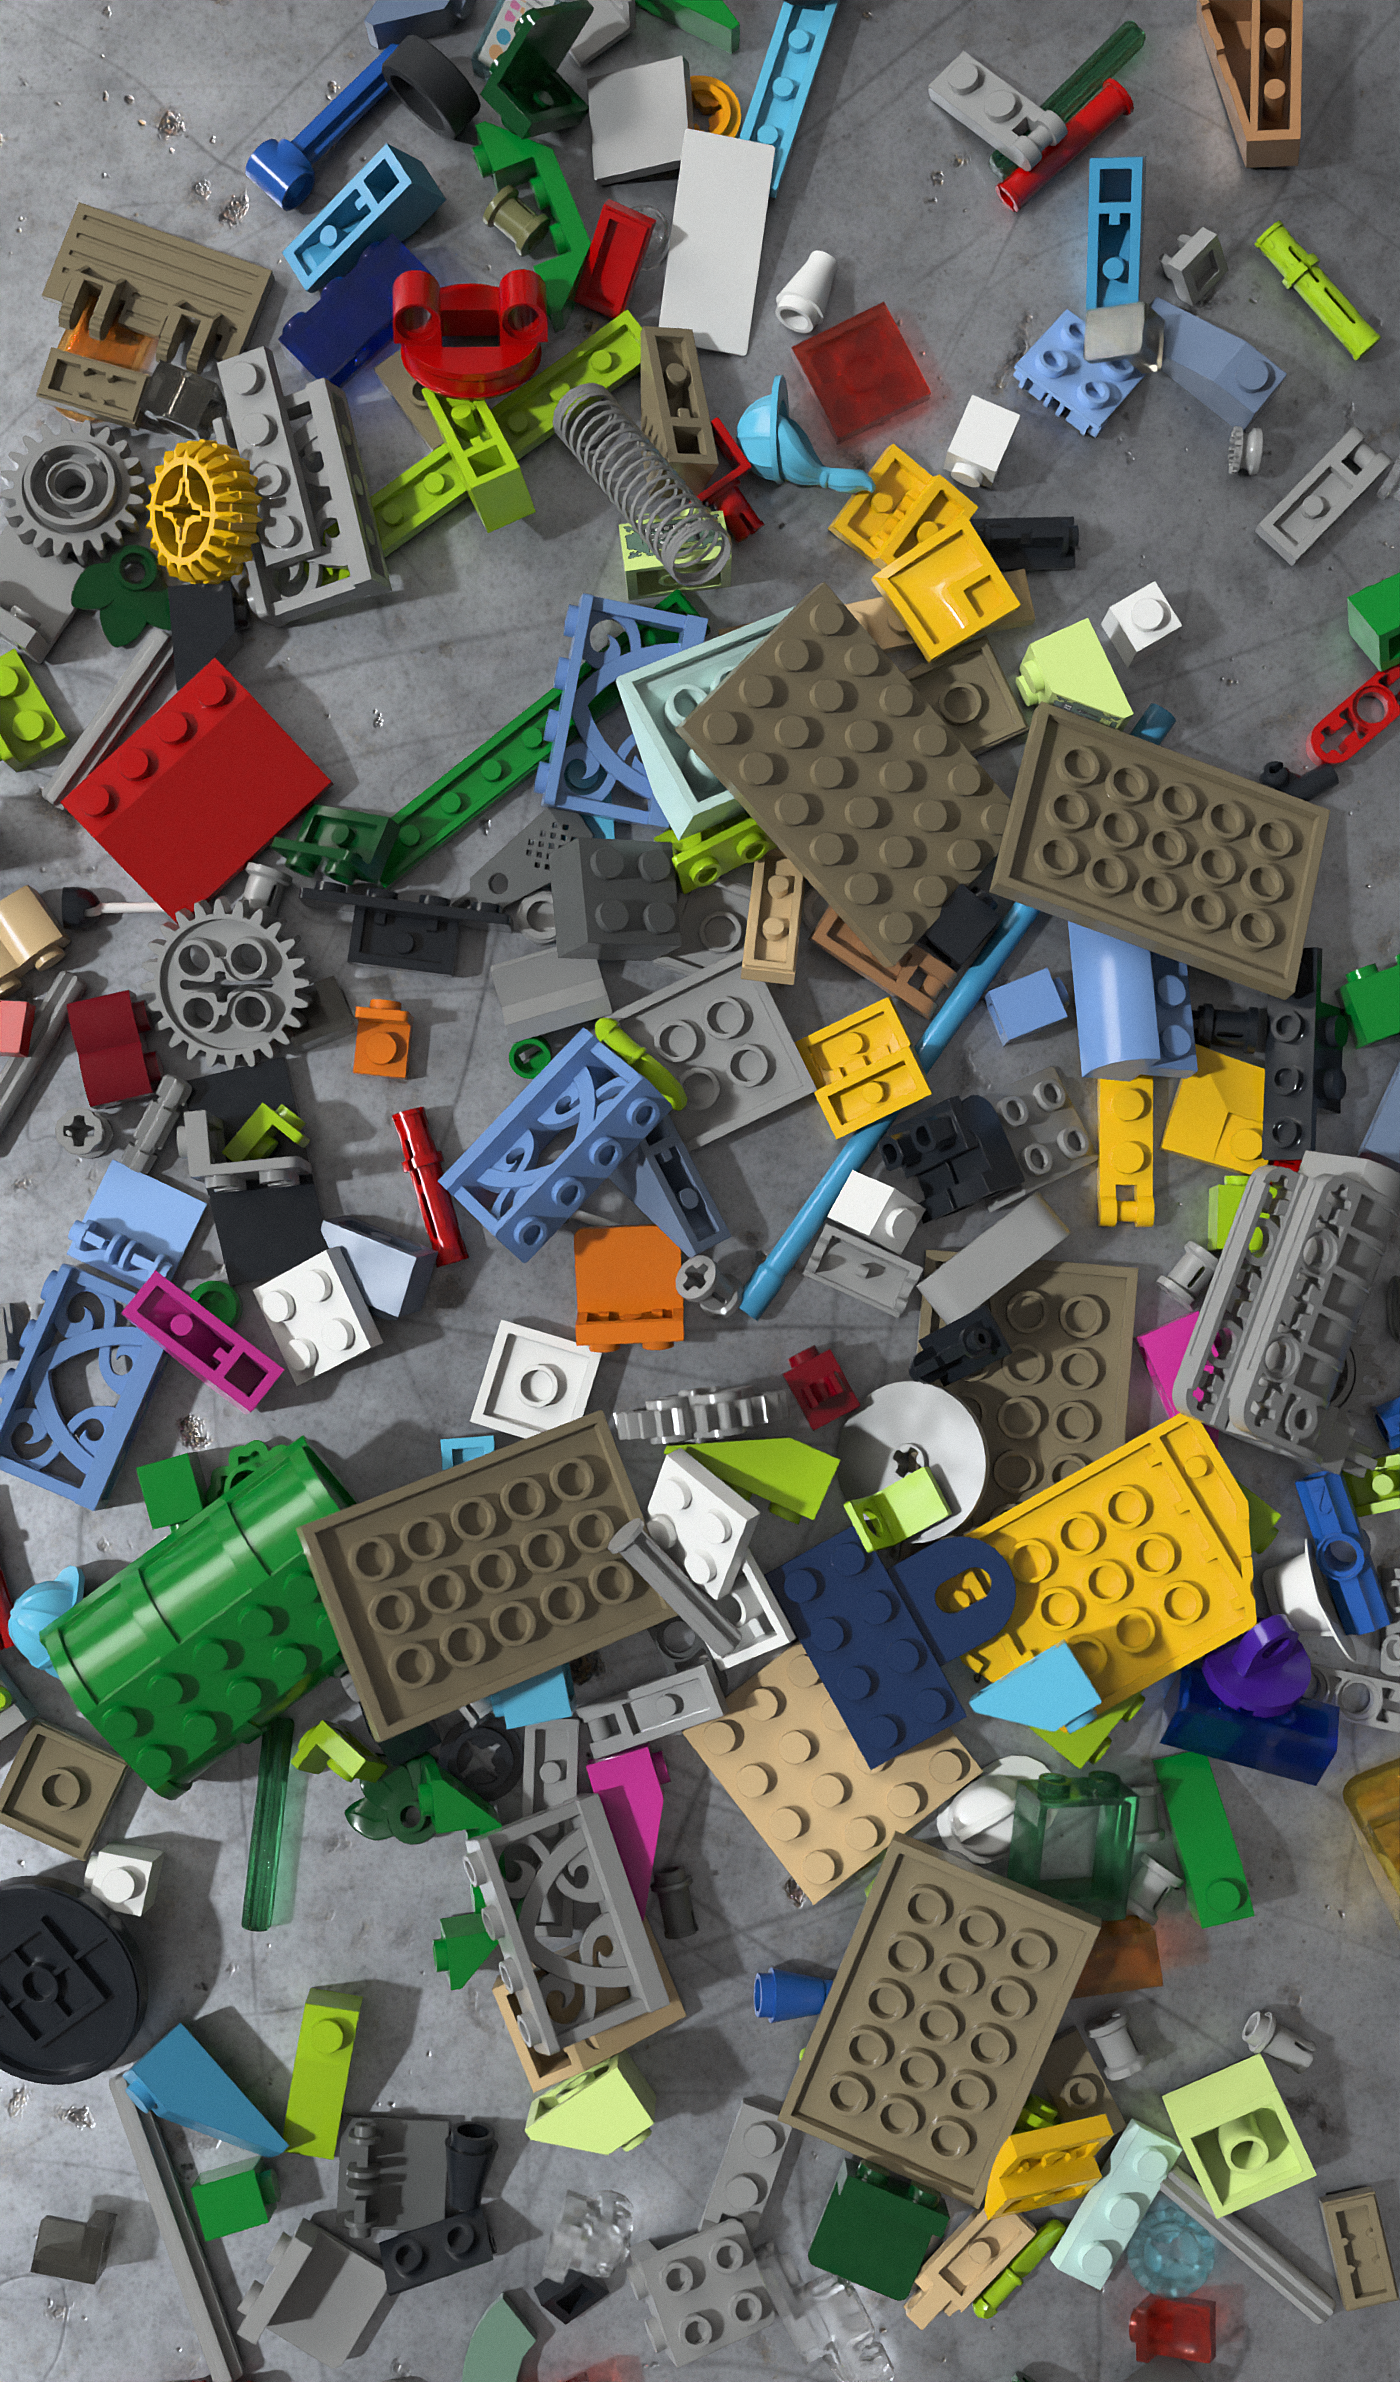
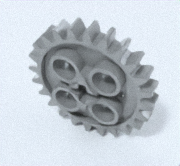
[141,896,315,1070]
[613,1386,791,1444]

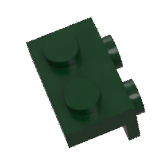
[271,804,401,885]

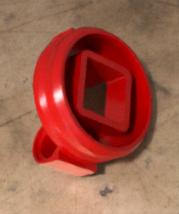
[393,269,548,401]

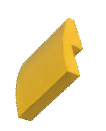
[828,443,979,570]
[794,996,933,1140]
[984,2114,1114,2220]

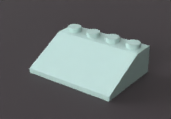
[616,606,795,841]

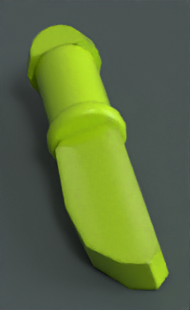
[595,1018,688,1111]
[973,2219,1066,2319]

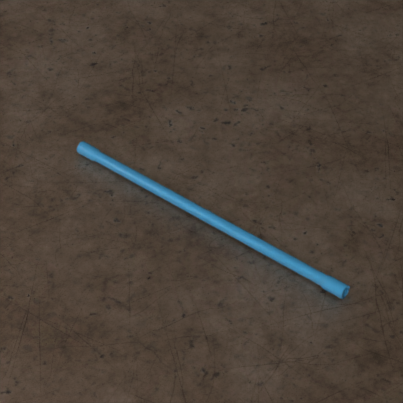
[739,703,1176,1321]

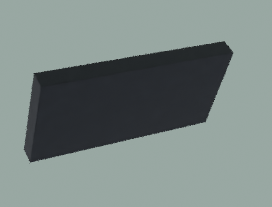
[186,1057,329,1287]

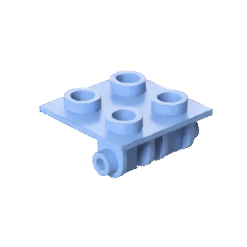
[1013,309,1149,438]
[67,1159,208,1289]

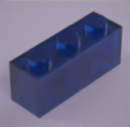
[278,233,435,389]
[1159,1665,1340,1786]

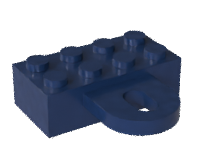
[764,1525,1016,1770]

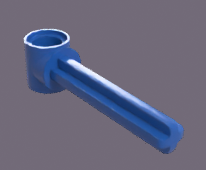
[245,43,400,211]

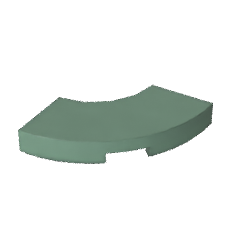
[462,2292,538,2382]

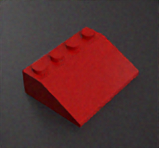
[60,658,334,926]

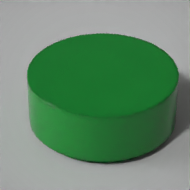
[190,1281,243,1329]

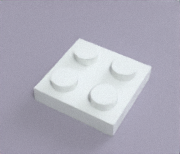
[253,1246,383,1386]
[470,1320,603,1439]
[644,1448,761,1601]

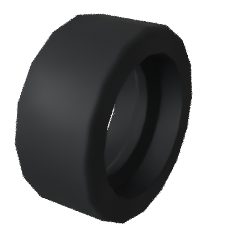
[382,35,481,139]

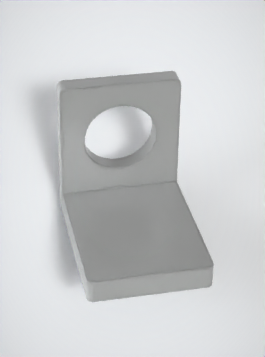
[569,0,636,67]

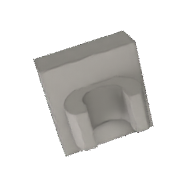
[1159,227,1229,307]

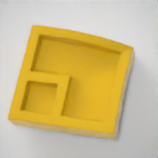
[871,515,1021,663]
[1158,1044,1268,1176]

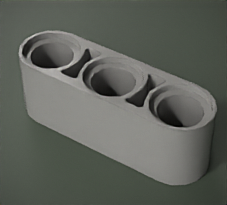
[916,1191,1071,1325]

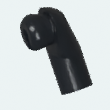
[1259,761,1339,802]

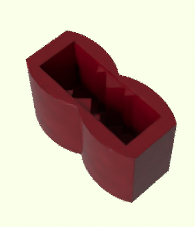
[67,990,164,1110]

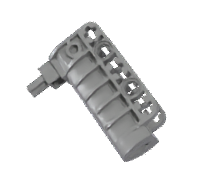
[1172,1151,1400,1478]

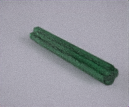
[988,20,1146,181]
[241,1716,294,1932]

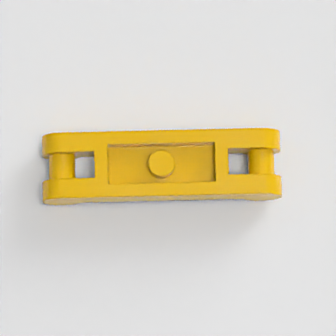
[1097,1074,1155,1227]

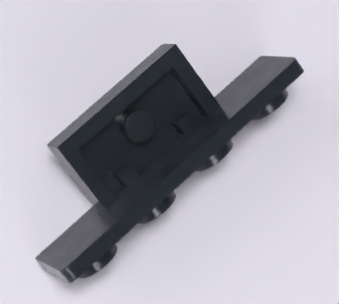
[299,881,514,978]
[1262,947,1348,1161]

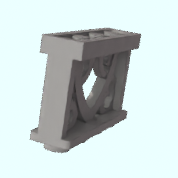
[212,378,392,628]
[463,1793,670,2056]

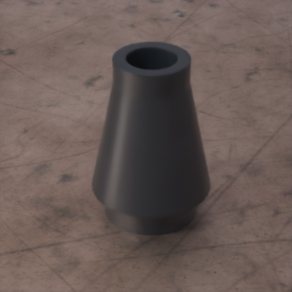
[445,2121,499,2211]

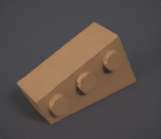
[1197,0,1303,168]

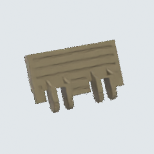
[42,202,275,376]

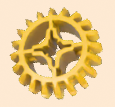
[145,439,263,584]

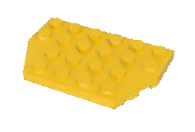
[935,1413,1257,1733]

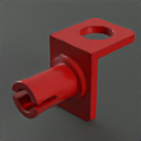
[687,417,765,544]

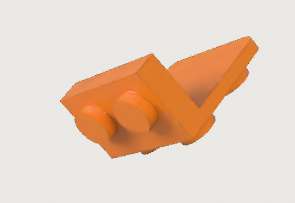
[574,1224,685,1353]

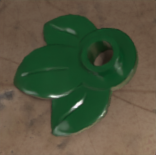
[71,545,171,648]
[344,1750,439,1845]

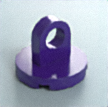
[1202,1614,1311,1718]

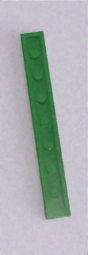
[379,588,711,890]

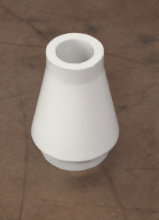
[775,251,839,333]

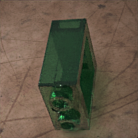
[1007,1770,1140,1921]

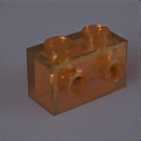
[1070,1915,1164,1999]

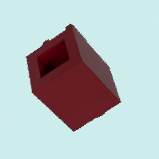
[782,1345,861,1431]

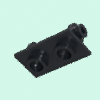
[970,516,1079,571]
[908,1305,1013,1387]
[379,2207,497,2296]

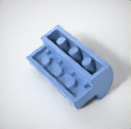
[1068,921,1198,1082]

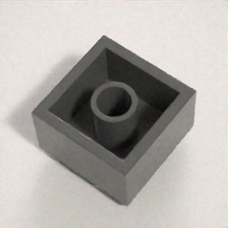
[548,837,682,961]

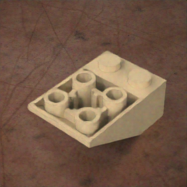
[492,1913,687,2093]

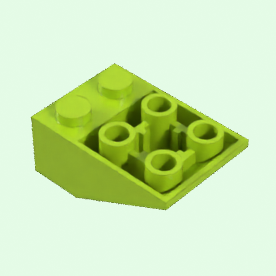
[664,1436,840,1525]

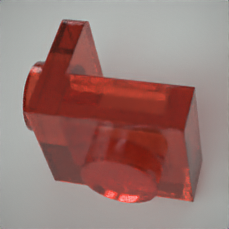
[1129,2291,1216,2364]

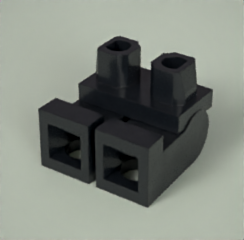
[878,1095,1026,1224]

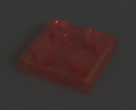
[791,302,931,445]

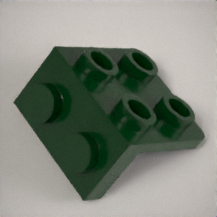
[480,0,594,140]
[808,2157,950,2301]

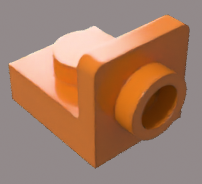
[353,999,414,1080]

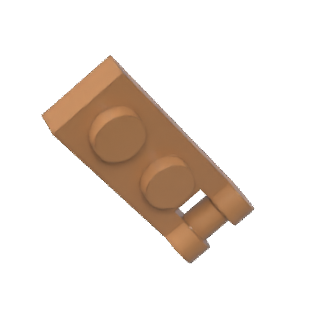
[808,905,958,1020]

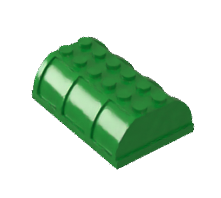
[39,1435,360,1801]

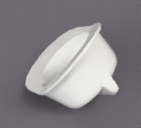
[1262,1538,1357,1662]
[937,1755,1060,1864]

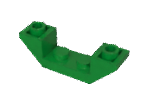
[471,121,591,333]
[418,1763,507,1990]

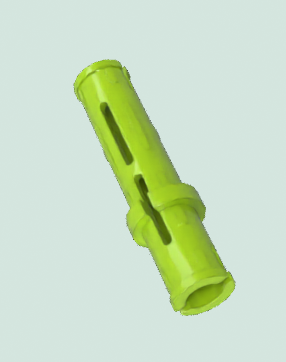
[1254,220,1382,361]

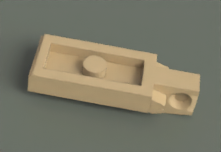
[903,2200,1037,2331]

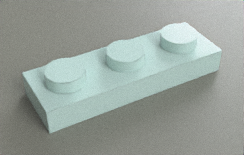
[1050,2118,1183,2290]

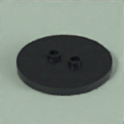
[0,1876,148,2085]

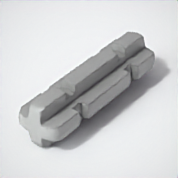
[121,1074,192,1174]

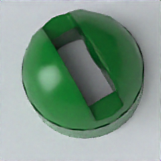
[509,1035,552,1079]

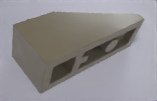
[640,326,719,499]

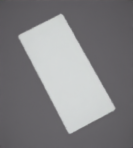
[659,128,775,356]

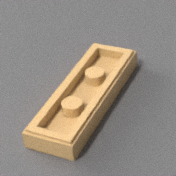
[741,846,806,985]

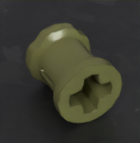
[482,185,551,257]

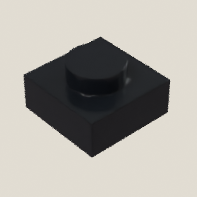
[534,2255,610,2325]

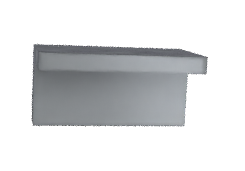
[490,946,613,1044]

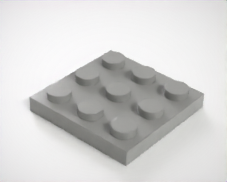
[605,949,817,1153]

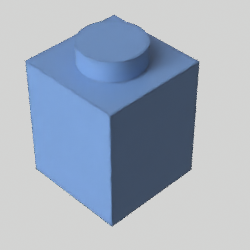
[983,968,1071,1046]

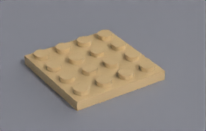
[682,1639,983,1905]

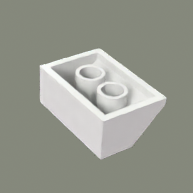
[688,1545,796,1671]

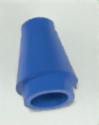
[754,1967,833,2023]

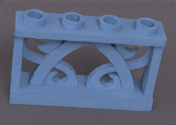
[534,593,708,832]
[438,1027,672,1263]
[0,1263,171,1511]

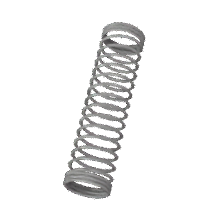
[552,383,732,586]

